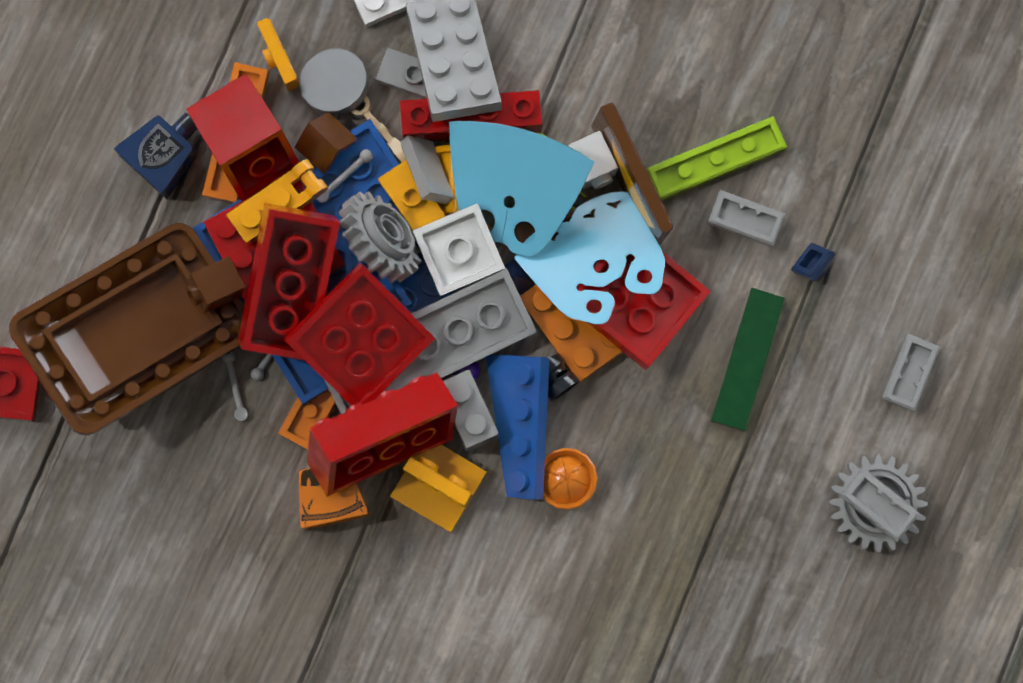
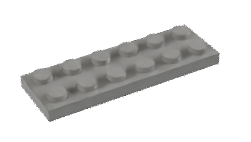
[325,268,537,414]

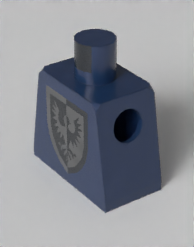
[114,112,198,200]

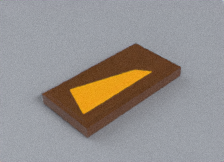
[591,102,673,245]

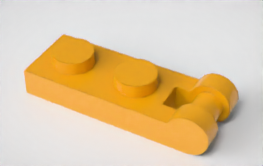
[226,159,328,246]

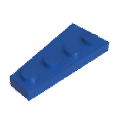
[486,354,550,500]

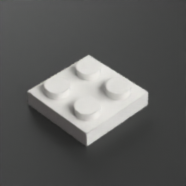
[413,203,505,296]

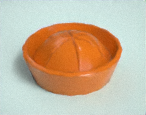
[543,448,598,510]

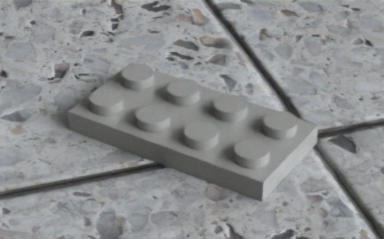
[406,0,502,122]

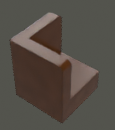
[295,112,357,173]

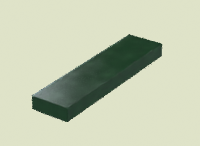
[711,288,785,432]

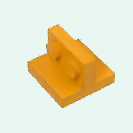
[390,445,487,533]

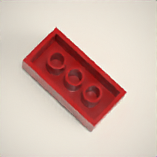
[238,203,340,360]
[307,372,458,496]

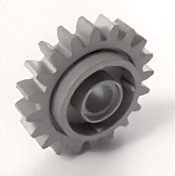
[339,191,421,283]
[827,454,928,553]

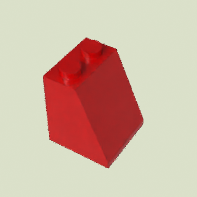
[186,73,299,202]

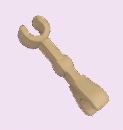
[350,96,406,163]

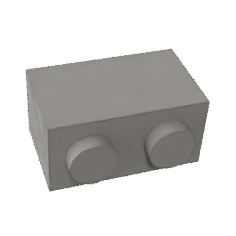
[443,370,499,453]

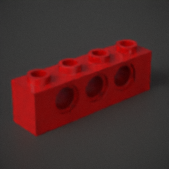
[400,90,542,142]

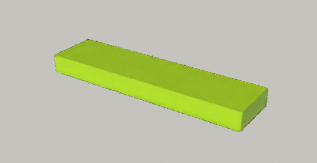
[646,116,787,201]

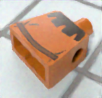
[299,468,370,530]

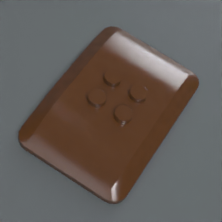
[9,223,244,435]

